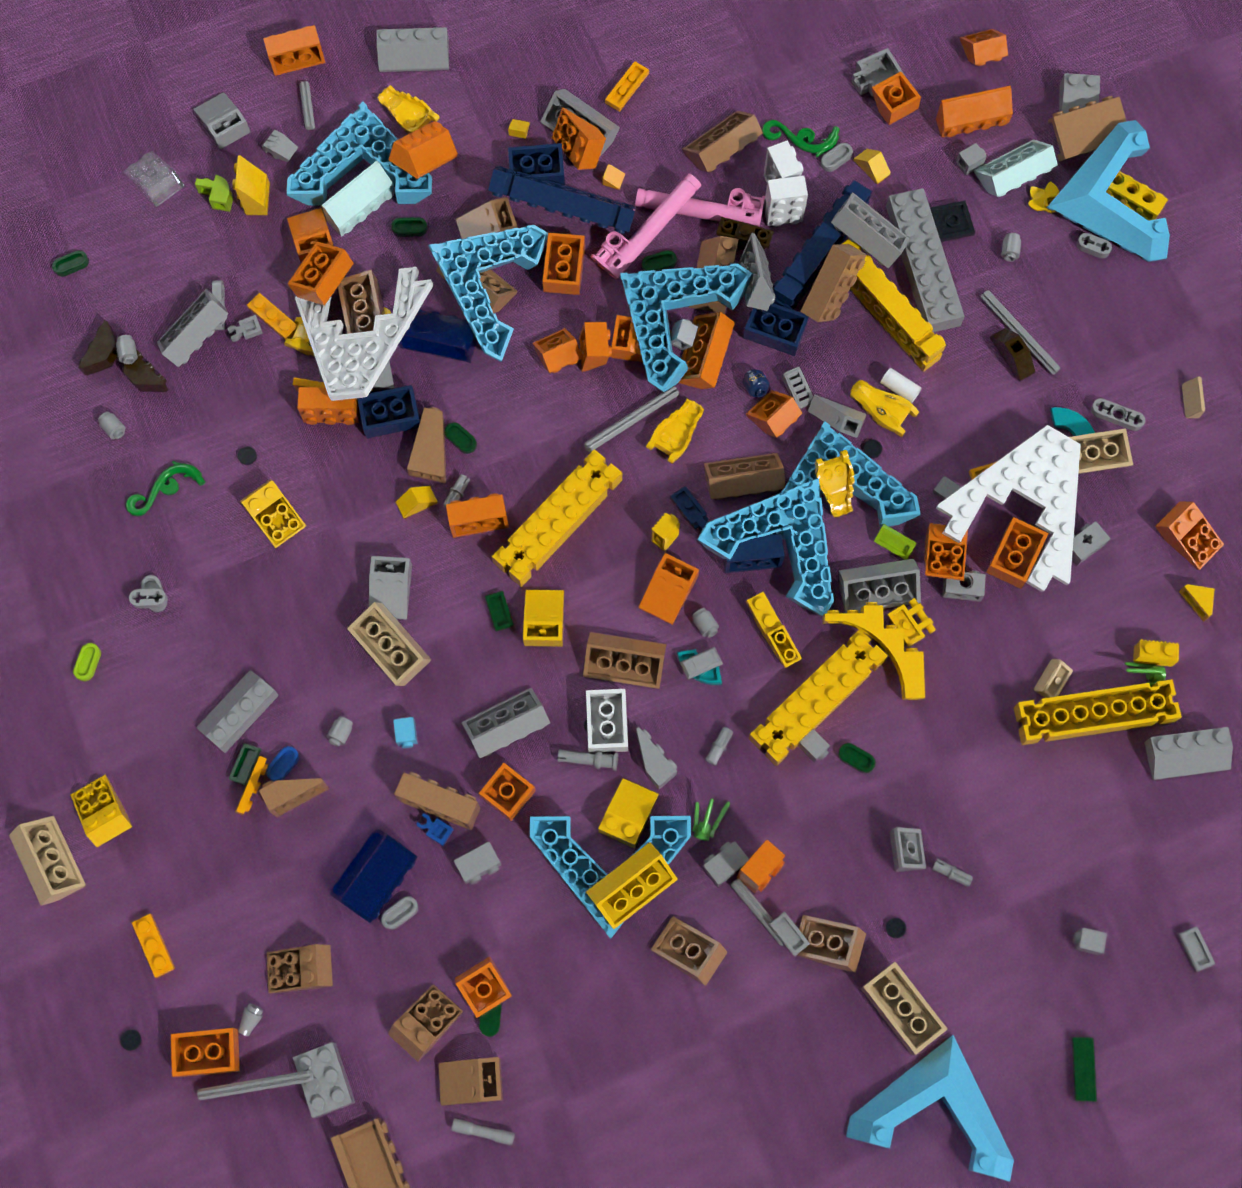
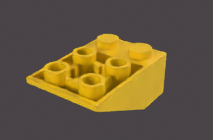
[233,155,270,215]
[240,479,306,548]
[523,590,564,647]
[70,774,132,847]

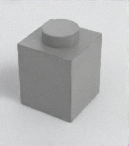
[956,143,987,175]
[670,319,698,350]
[798,729,830,763]
[1073,928,1107,955]

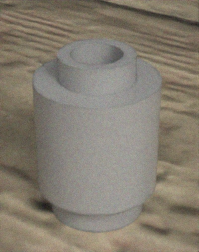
[1001,233,1021,262]
[116,335,138,364]
[98,412,126,439]
[692,608,719,638]
[326,716,353,747]

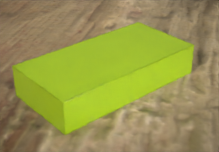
[874,524,917,560]

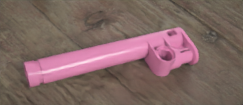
[590,173,702,280]
[635,188,765,227]

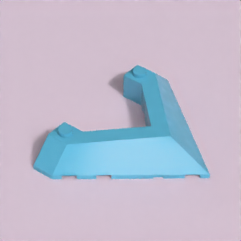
[287,101,432,205]
[1047,120,1170,262]
[428,225,548,362]
[620,263,753,392]
[775,421,921,540]
[697,478,834,616]
[530,816,691,939]
[846,1035,1014,1181]

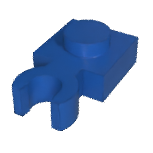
[416,813,454,846]

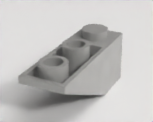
[808,394,867,438]
[636,727,677,790]

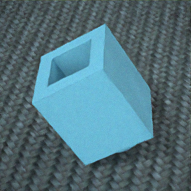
[394,717,418,748]

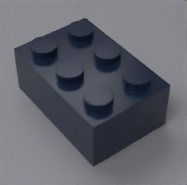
[508,143,565,185]
[743,303,809,356]
[357,385,420,438]
[723,533,785,573]

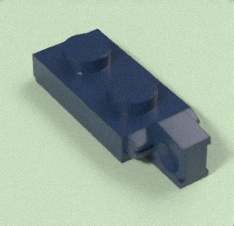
[670,486,709,532]

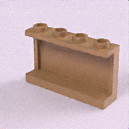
[1048,96,1127,162]
[331,1118,410,1188]

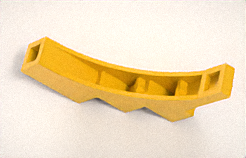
[822,602,925,700]

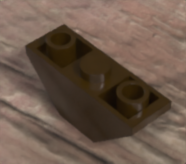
[716,217,774,250]
[79,320,118,376]
[990,328,1036,382]
[123,349,169,392]

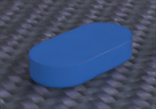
[266,746,299,782]

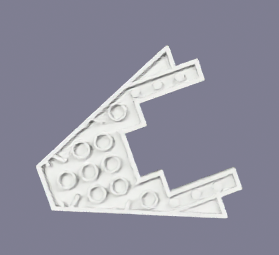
[295,267,433,401]
[936,425,1081,592]

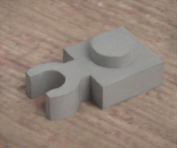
[227,315,263,342]

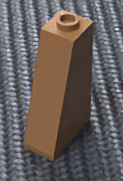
[407,407,446,483]

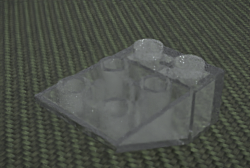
[123,151,185,207]

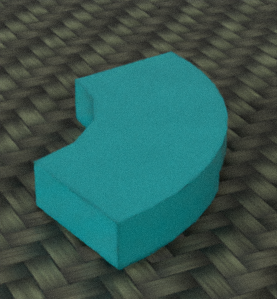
[1050,407,1095,436]
[677,649,722,685]

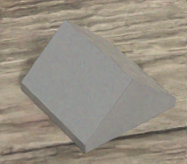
[890,827,926,872]

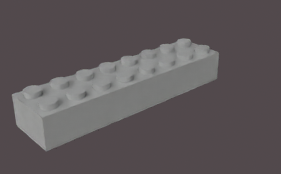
[886,188,965,332]

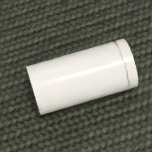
[880,368,922,403]

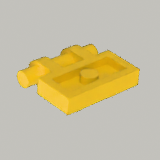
[887,598,936,648]

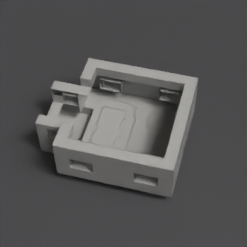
[852,48,904,97]

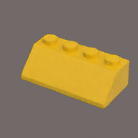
[586,842,678,929]

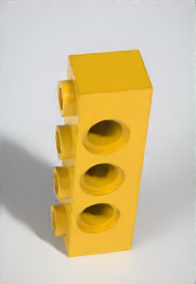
[1106,171,1168,221]

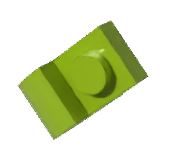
[195,175,233,212]

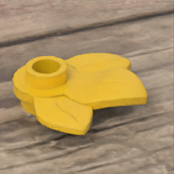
[1028,181,1059,213]

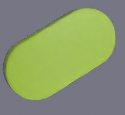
[73,643,101,681]

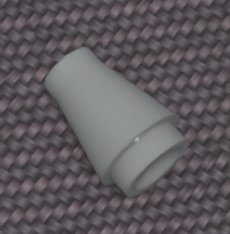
[238,1003,264,1036]

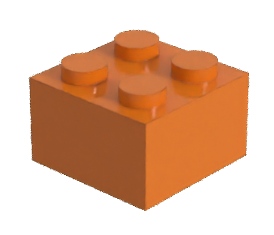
[479,763,536,821]

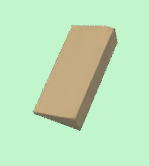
[1182,376,1205,418]
[1034,659,1073,698]

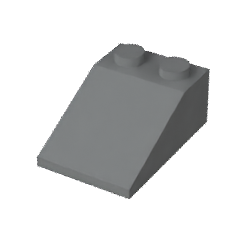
[1059,73,1100,114]

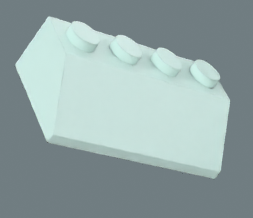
[974,139,1058,197]
[322,161,395,237]

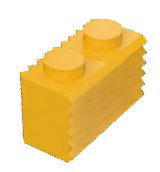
[651,513,680,551]
[1133,639,1179,667]

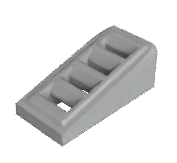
[782,367,813,409]

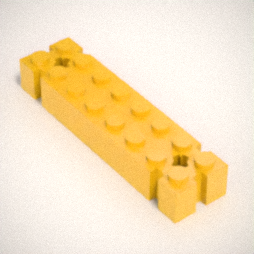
[842,239,946,372]
[492,449,623,587]
[748,629,888,766]
[1014,679,1182,745]

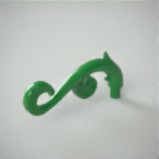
[762,120,840,157]
[126,461,206,516]

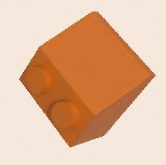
[960,29,1008,66]
[871,71,921,125]
[579,322,612,372]
[532,328,583,373]
[746,390,802,438]
[455,956,512,1018]

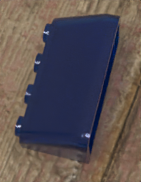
[399,309,477,363]
[330,829,418,923]

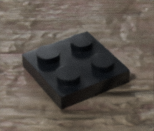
[930,200,975,242]

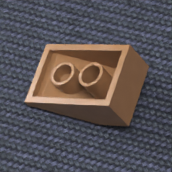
[259,778,330,817]
[797,915,866,973]
[651,916,727,986]

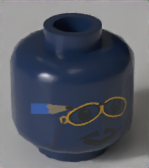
[742,369,770,397]

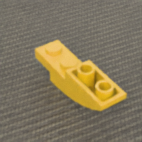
[746,591,802,668]

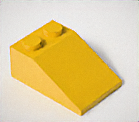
[598,778,659,848]

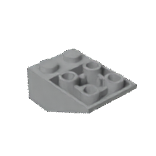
[193,92,251,149]
[369,556,412,620]

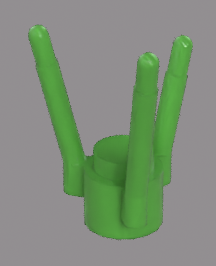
[1125,662,1166,686]
[692,798,730,841]

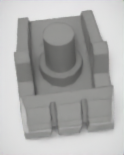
[262,130,298,162]

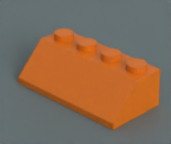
[936,86,1013,138]
[389,121,458,179]
[678,312,735,389]

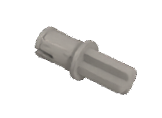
[443,474,470,508]
[705,727,733,766]
[932,858,973,886]

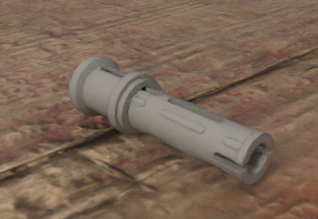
[558,749,618,771]

